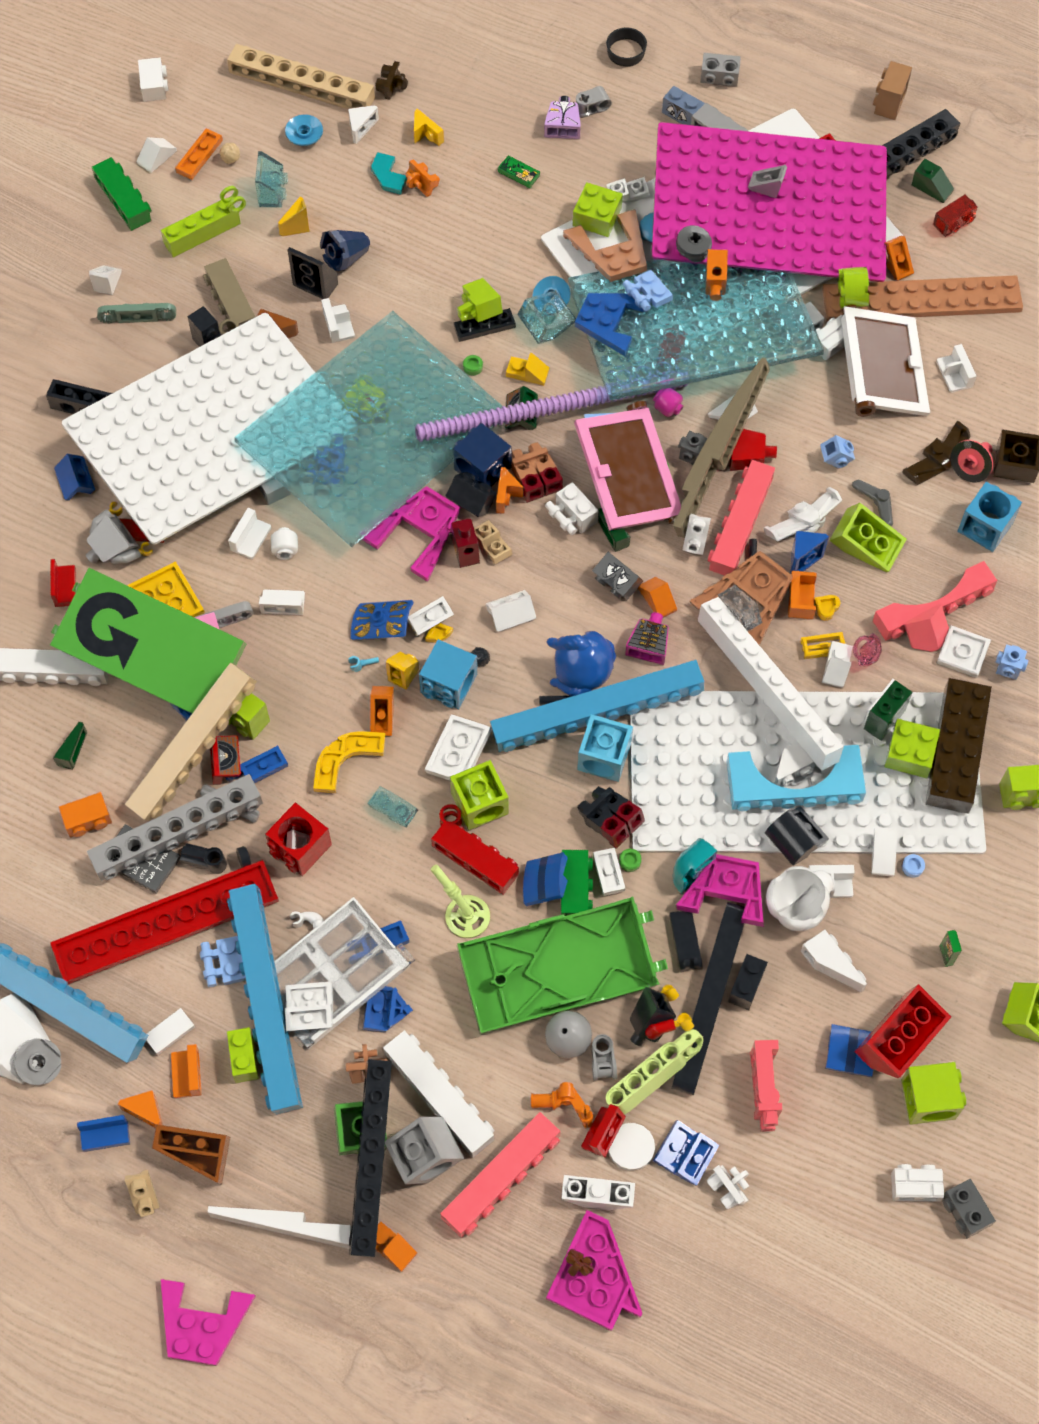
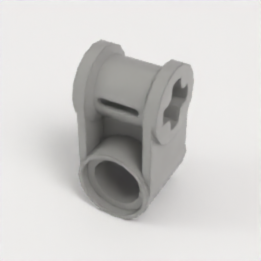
[576,86,612,118]
[591,1034,617,1081]

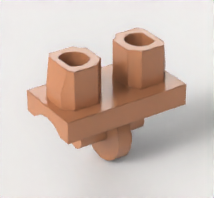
[346,1044,388,1084]

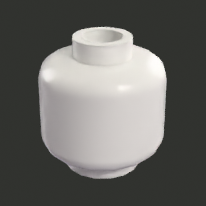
[271,527,298,560]

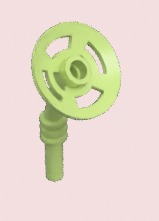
[431,865,490,938]

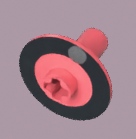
[950,440,993,483]

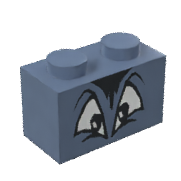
[662,86,705,125]

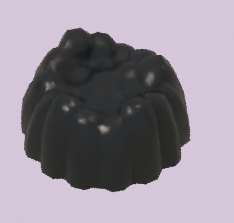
[471,647,490,667]

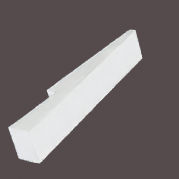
[208,1206,351,1249]

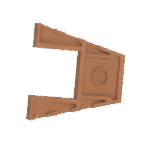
[563,209,647,282]
[690,551,793,646]

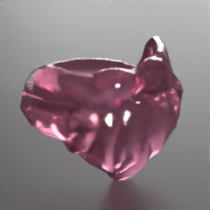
[853,633,882,667]

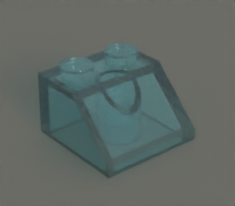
[255,151,288,208]
[517,290,576,344]

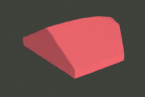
[904,604,949,652]

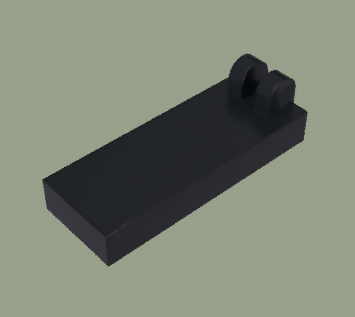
[669,911,703,973]

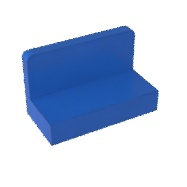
[54,453,95,500]
[77,1115,130,1152]

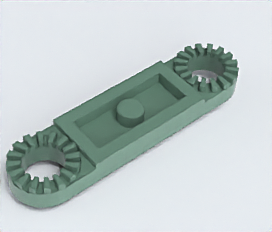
[97,303,176,324]

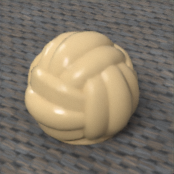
[220,143,240,164]

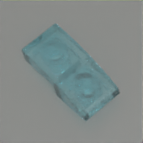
[367,786,418,827]

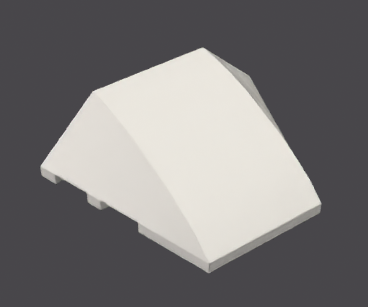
[0,993,50,1084]

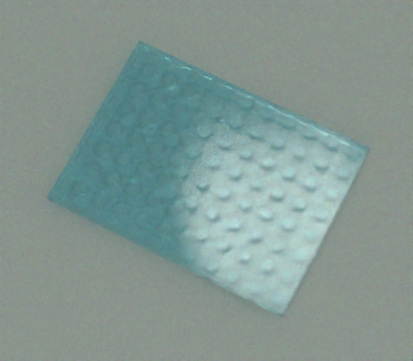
[568,259,824,401]
[234,311,502,547]

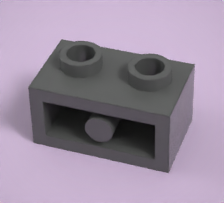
[942,1178,996,1239]

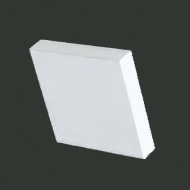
[936,625,991,678]

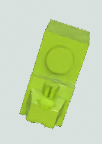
[457,278,503,322]

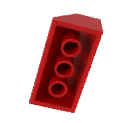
[854,984,952,1078]

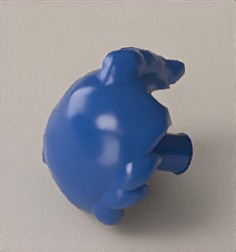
[546,631,616,697]

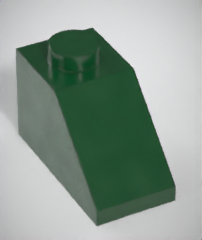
[911,159,954,203]

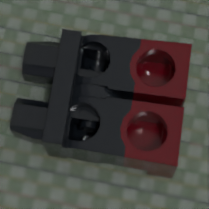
[577,786,645,849]

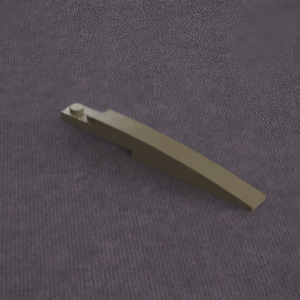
[673,357,770,538]

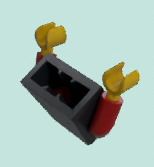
[630,984,694,1046]

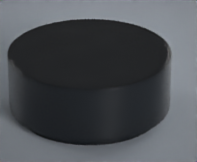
[236,846,251,868]

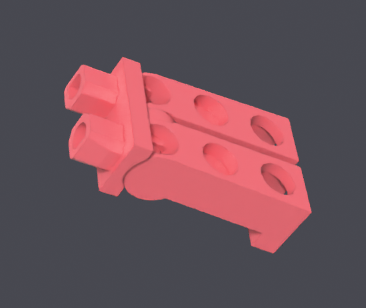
[750,1040,782,1132]

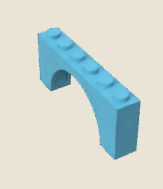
[726,745,866,811]

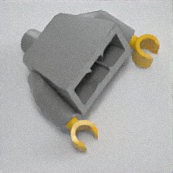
[86,501,153,564]

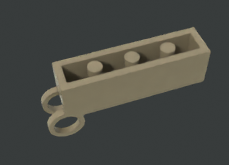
[203,258,255,335]

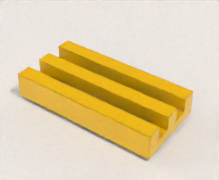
[800,632,845,659]

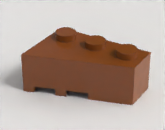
[152,1125,231,1184]

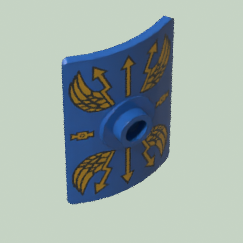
[351,600,414,640]

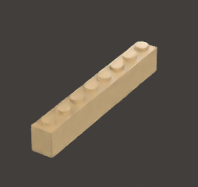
[125,662,257,821]

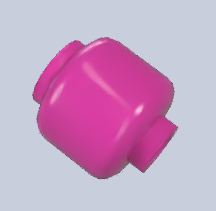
[653,387,684,417]

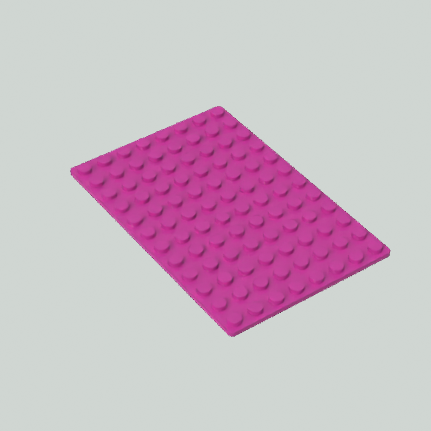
[652,122,887,282]

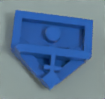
[362,986,413,1032]

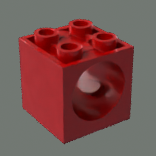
[265,802,332,877]

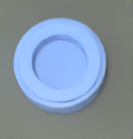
[902,854,925,878]

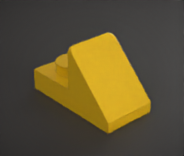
[414,108,444,146]
[506,352,549,386]

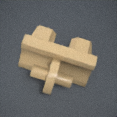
[125,1169,159,1217]

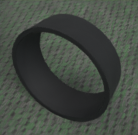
[606,27,647,67]

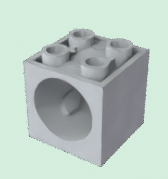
[385,1117,464,1184]

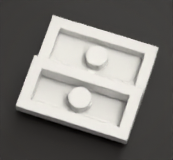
[285,981,333,1031]

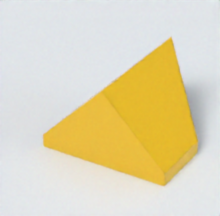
[278,197,310,236]

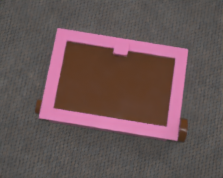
[574,401,681,531]

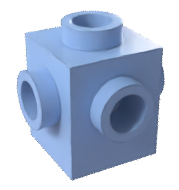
[820,435,855,468]
[995,644,1028,680]

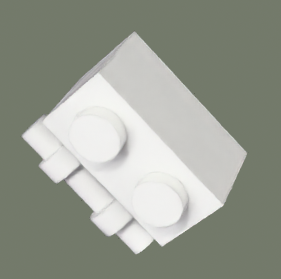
[545,482,598,535]

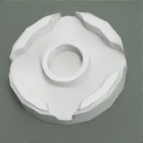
[609,1123,655,1171]

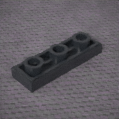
[453,308,516,342]

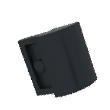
[764,806,829,866]

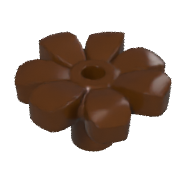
[566,1249,594,1277]

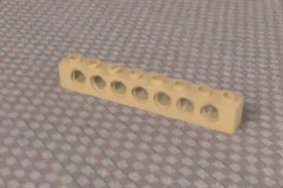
[227,44,375,109]

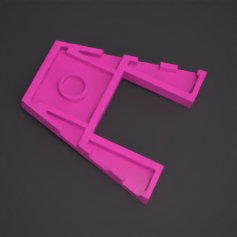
[361,486,460,582]

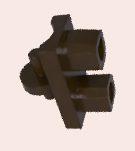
[375,61,408,100]

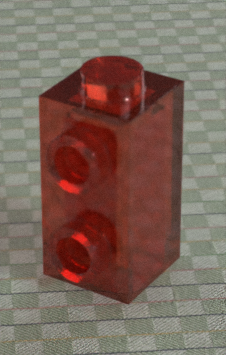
[933,194,978,237]

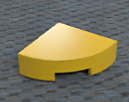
[425,623,453,643]

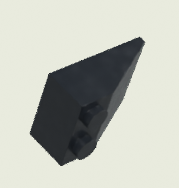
[287,247,338,299]

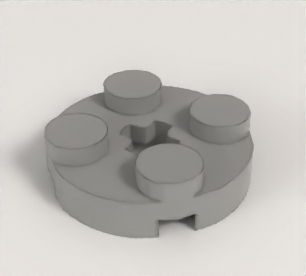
[13,1038,61,1085]

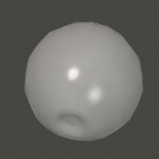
[545,1011,592,1059]

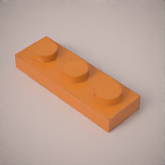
[175,128,223,180]

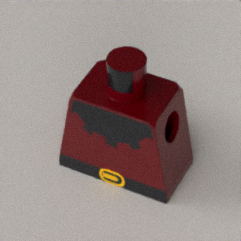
[450,519,480,568]

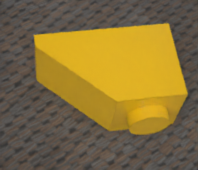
[386,651,419,690]

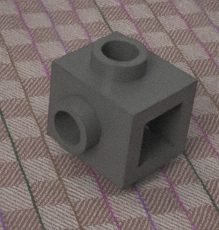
[678,430,708,465]

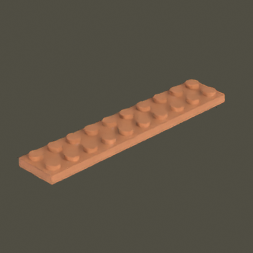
[822,275,1023,321]

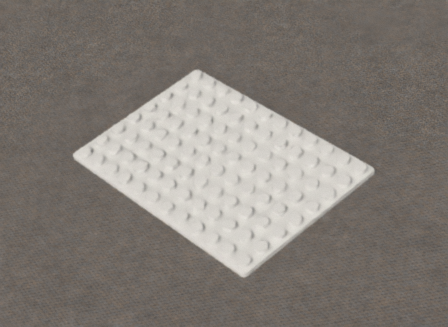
[62,313,358,545]

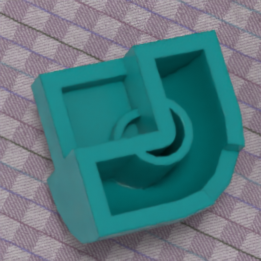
[672,838,717,894]

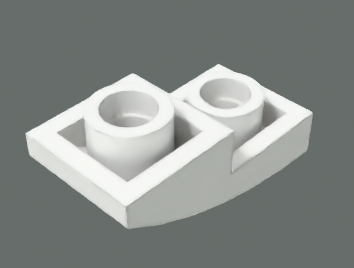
[606,177,650,202]
[871,827,897,876]

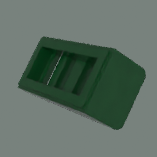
[598,508,631,552]
[53,722,87,770]

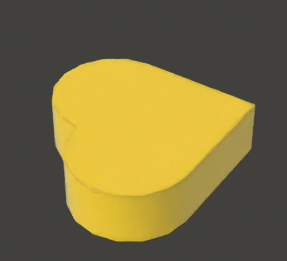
[814,595,841,621]

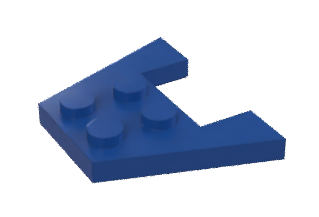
[575,293,645,356]

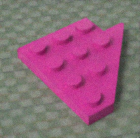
[546,1210,642,1331]

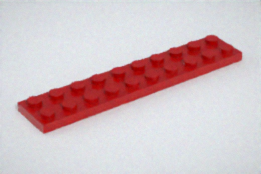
[50,860,279,985]

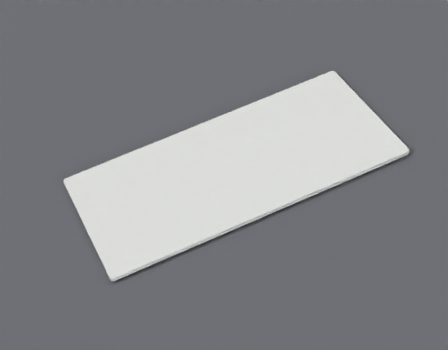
[630,691,986,854]

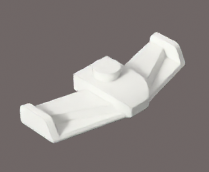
[763,487,842,541]

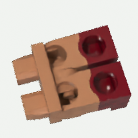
[512,442,563,503]

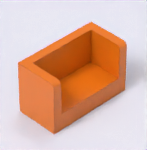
[788,571,817,619]

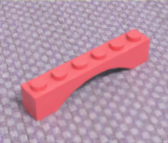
[873,561,997,641]

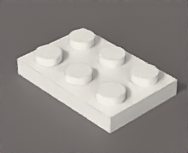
[425,714,491,781]

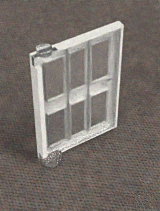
[274,897,415,1049]

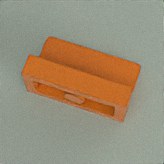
[171,1044,202,1098]

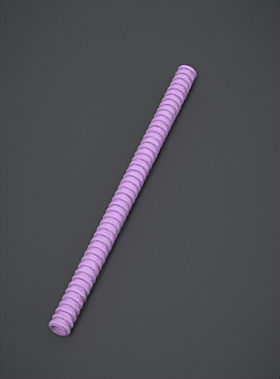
[415,369,689,442]

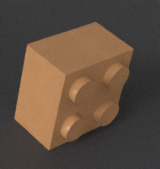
[873,61,913,120]

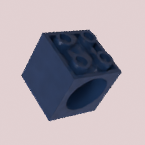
[453,423,512,487]

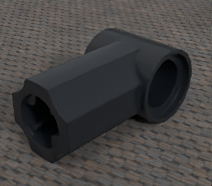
[180,843,227,874]

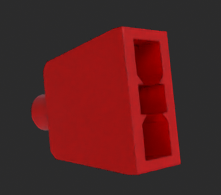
[730,429,777,471]

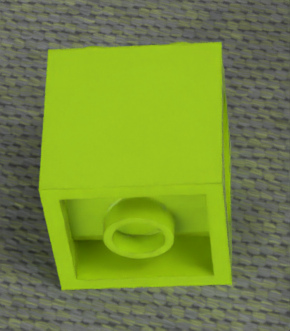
[450,760,509,831]
[901,1062,966,1125]

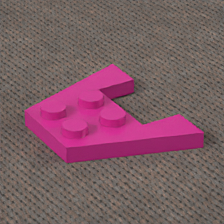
[676,854,764,927]
[160,1279,256,1366]

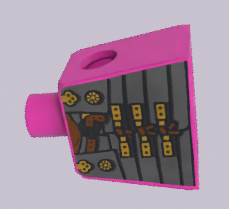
[625,612,669,665]

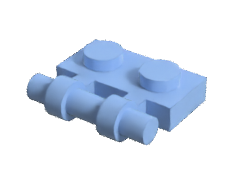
[622,270,673,311]
[200,936,246,987]

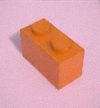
[59,792,112,838]

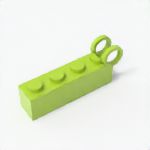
[161,186,246,258]

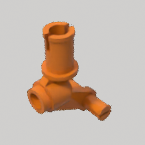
[531,1082,593,1128]

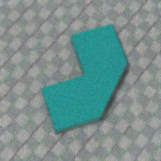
[371,152,407,195]

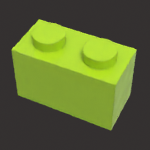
[227,1027,259,1083]

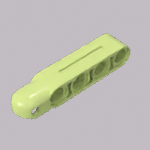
[606,1029,703,1114]

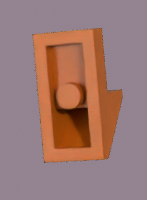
[884,235,914,280]
[496,467,523,514]
[376,1221,417,1272]

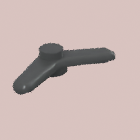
[852,479,893,526]

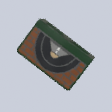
[505,386,538,430]

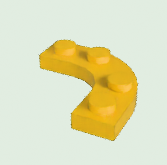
[313,731,386,793]

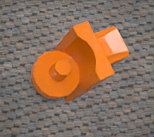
[405,159,440,197]

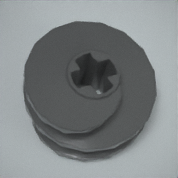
[676,225,712,262]

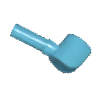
[348,656,379,672]

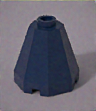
[320,230,370,271]

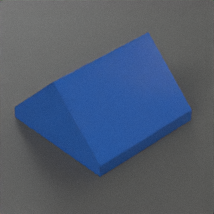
[790,531,829,574]

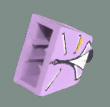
[544,96,581,139]

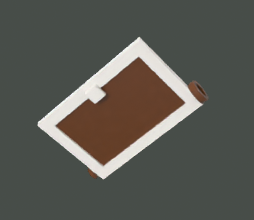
[841,305,930,417]

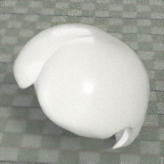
[766,866,834,931]

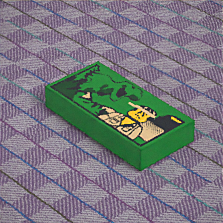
[498,155,540,189]
[939,930,962,967]

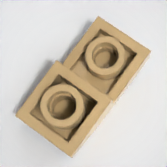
[474,520,513,564]

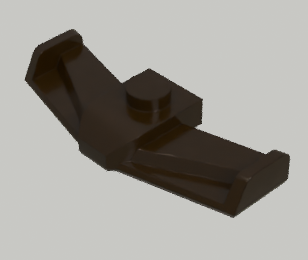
[902,420,971,485]

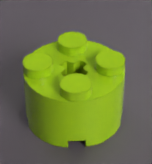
[838,267,869,309]

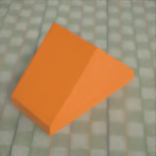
[638,577,677,618]
[118,1090,163,1128]

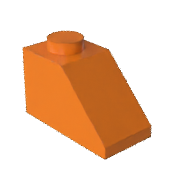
[370,686,394,736]

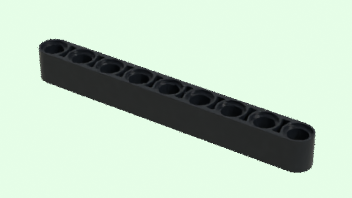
[671,902,745,1096]

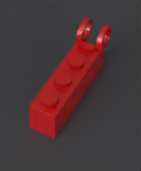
[431,804,519,895]

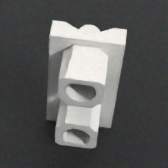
[683,514,711,555]
[707,1165,749,1209]

